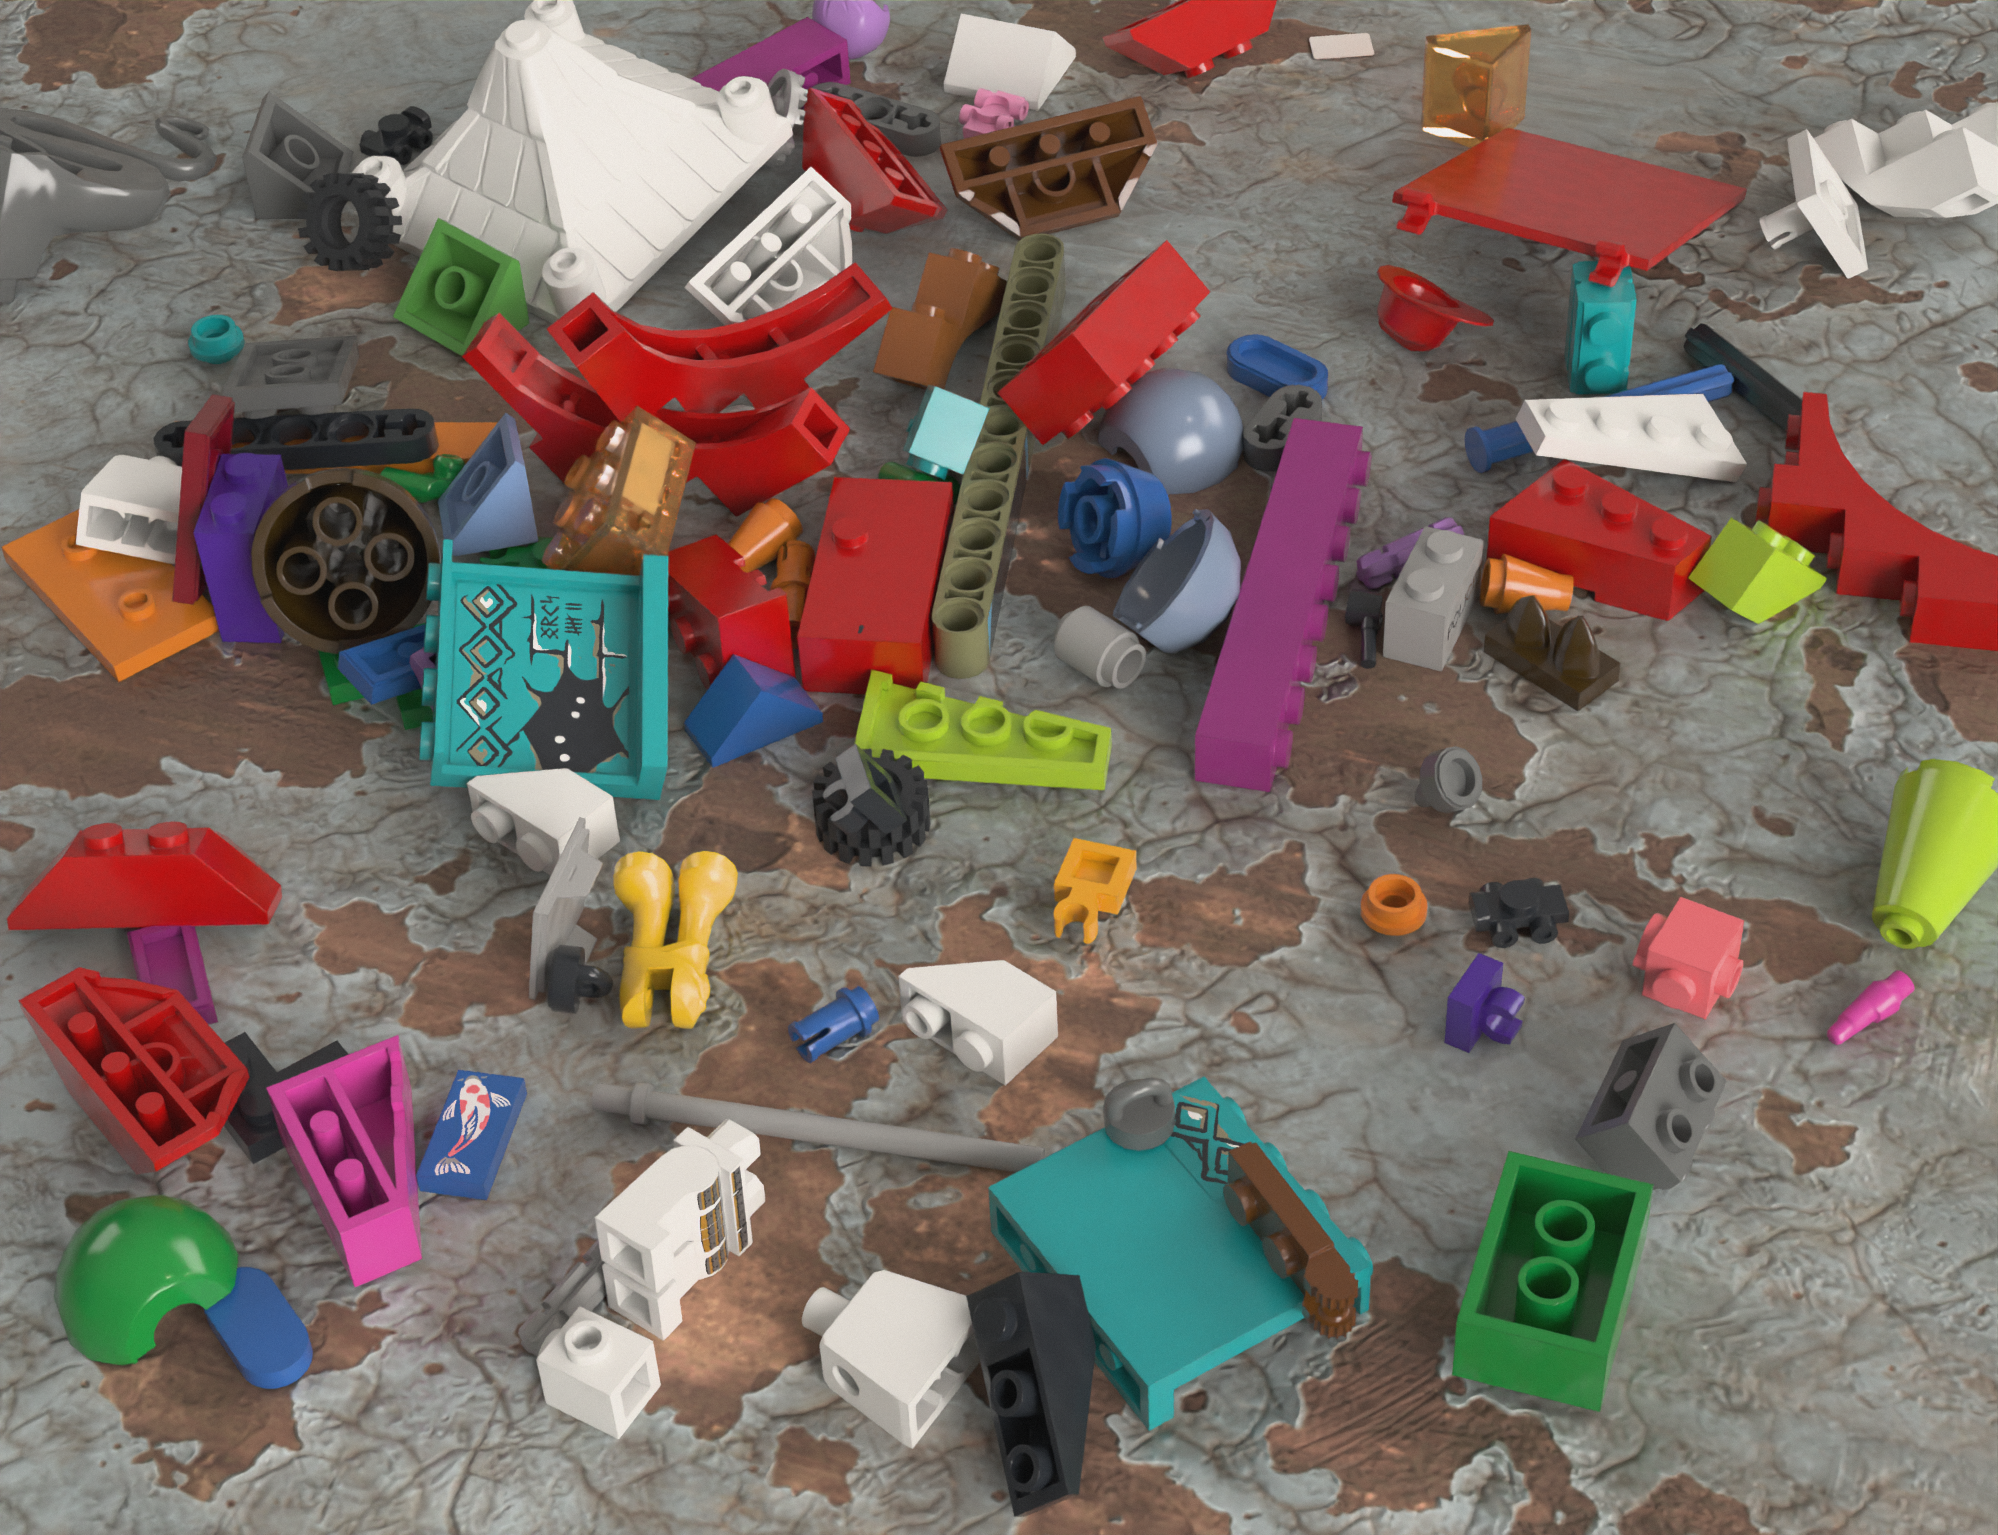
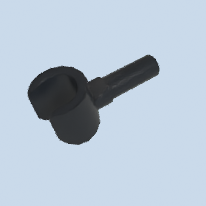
[1345,589,1383,669]

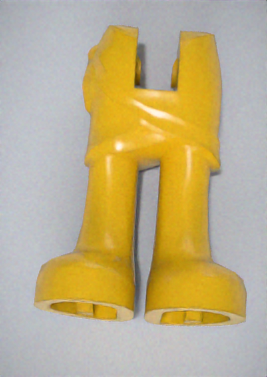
[613,851,738,1029]

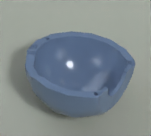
[1097,368,1244,495]
[1113,509,1241,654]

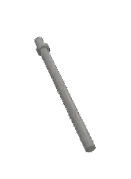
[592,1082,1045,1172]

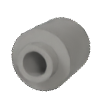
[1054,606,1146,689]

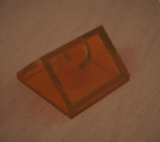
[1421,24,1531,148]

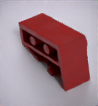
[1486,459,1712,621]
[659,534,796,690]

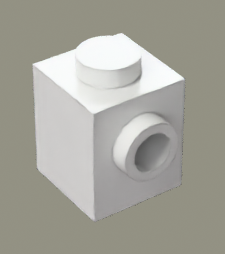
[536,1306,661,1439]

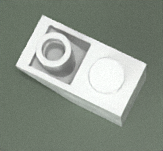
[467,768,620,876]
[898,960,1058,1086]

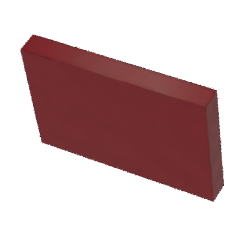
[172,394,235,605]

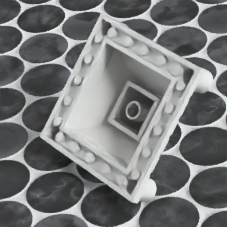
[352,0,793,324]

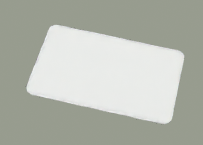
[1309,33,1374,60]

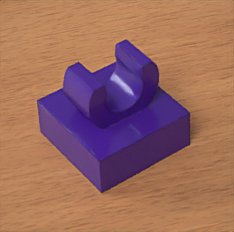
[1444,953,1525,1053]

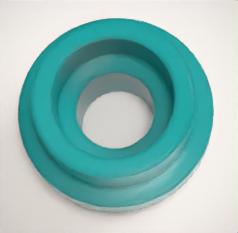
[188,315,245,364]

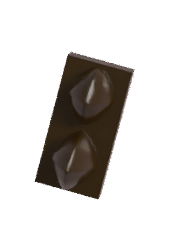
[1484,595,1621,711]

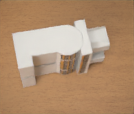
[595,1119,765,1341]

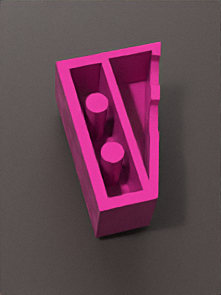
[267,1035,422,1287]

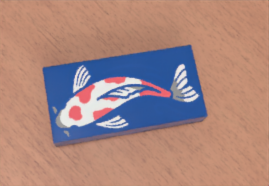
[416,1070,527,1200]

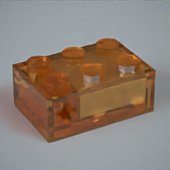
[542,406,696,576]

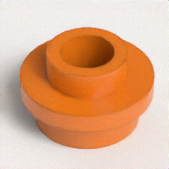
[1361,874,1428,936]

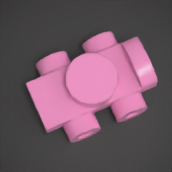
[959,88,1029,139]

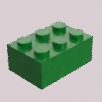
[1452,1151,1654,1412]

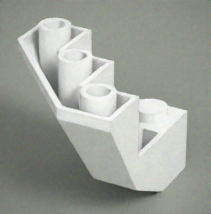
[1813,102,1998,218]

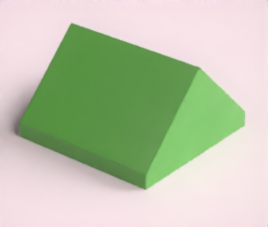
[393,218,530,356]

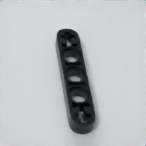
[153,408,439,470]

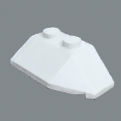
[684,167,852,325]

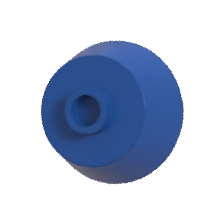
[1058,458,1172,578]

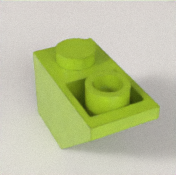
[1689,517,1828,624]

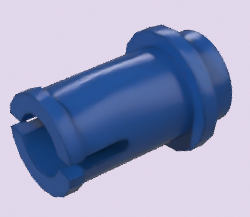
[788,986,879,1063]

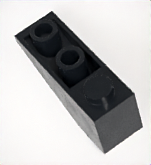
[966,1272,1096,1517]

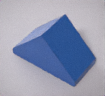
[684,654,824,768]

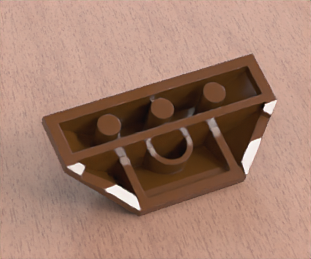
[940,96,1158,241]

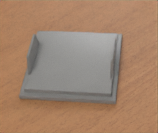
[529,817,603,1000]

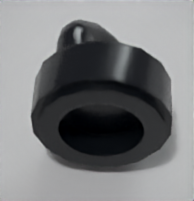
[548,945,613,1014]

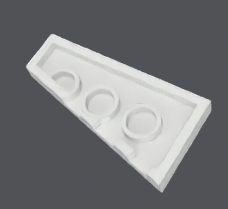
[1516,394,1747,483]

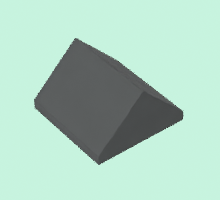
[242,91,354,219]

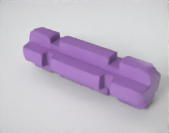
[1356,517,1464,589]

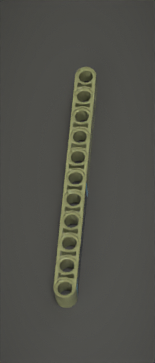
[932,233,1066,679]

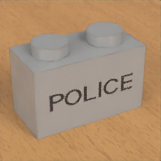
[1383,526,1483,672]

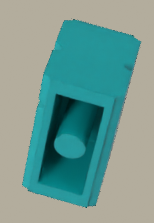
[1564,261,1637,394]

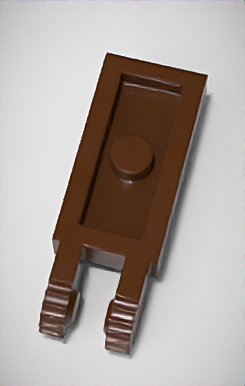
[1223,1141,1358,1339]

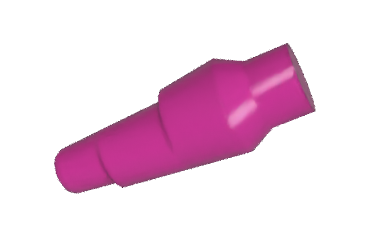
[1827,970,1914,1045]

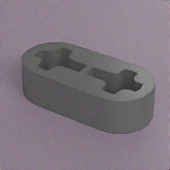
[1243,385,1322,472]

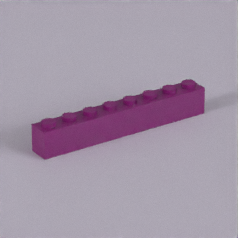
[1195,418,1372,792]

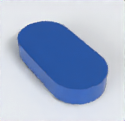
[1227,334,1328,400]
[203,1267,313,1389]

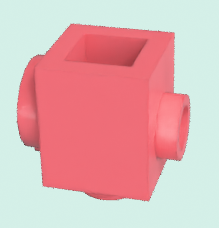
[1632,897,1744,1020]

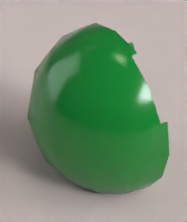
[53,1195,239,1365]

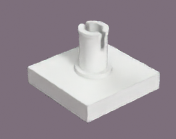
[1760,129,1868,279]

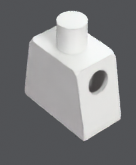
[76,455,182,565]
[802,1270,980,1449]

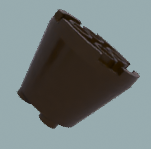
[251,468,440,654]

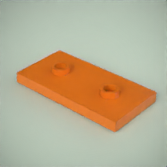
[1,509,219,682]

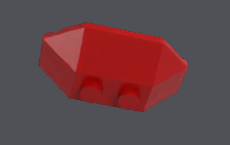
[1103,0,1277,78]
[802,87,948,234]
[7,821,282,930]
[18,967,250,1175]

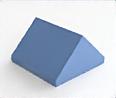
[438,413,538,556]

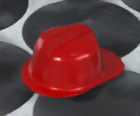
[1377,265,1494,352]

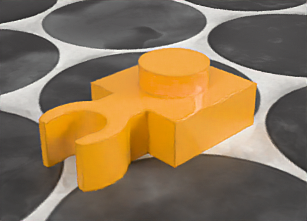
[1054,838,1137,944]

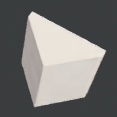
[944,14,1076,111]

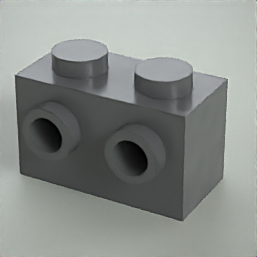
[1575,1023,1727,1190]

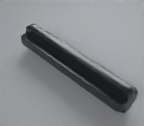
[1683,323,1802,431]

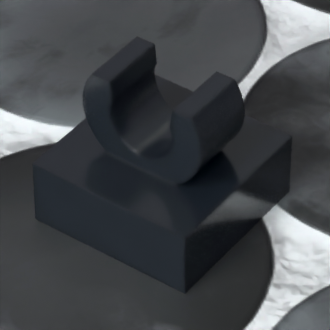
[823,744,907,835]

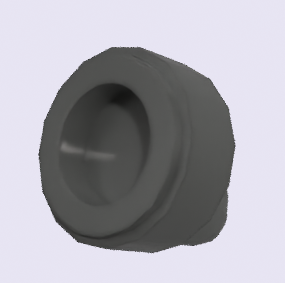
[1415,746,1482,814]
[1103,1077,1175,1151]

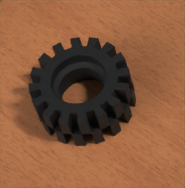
[297,173,402,271]
[812,748,931,867]

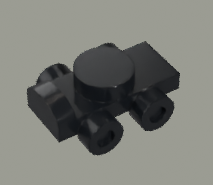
[359,106,433,165]
[1468,878,1569,948]

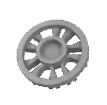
[762,69,808,167]

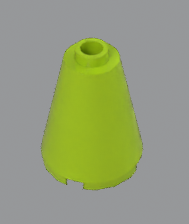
[1872,759,1998,949]

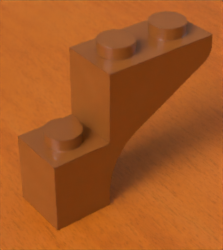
[873,248,1007,390]

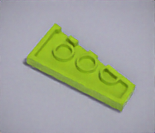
[854,670,1112,790]

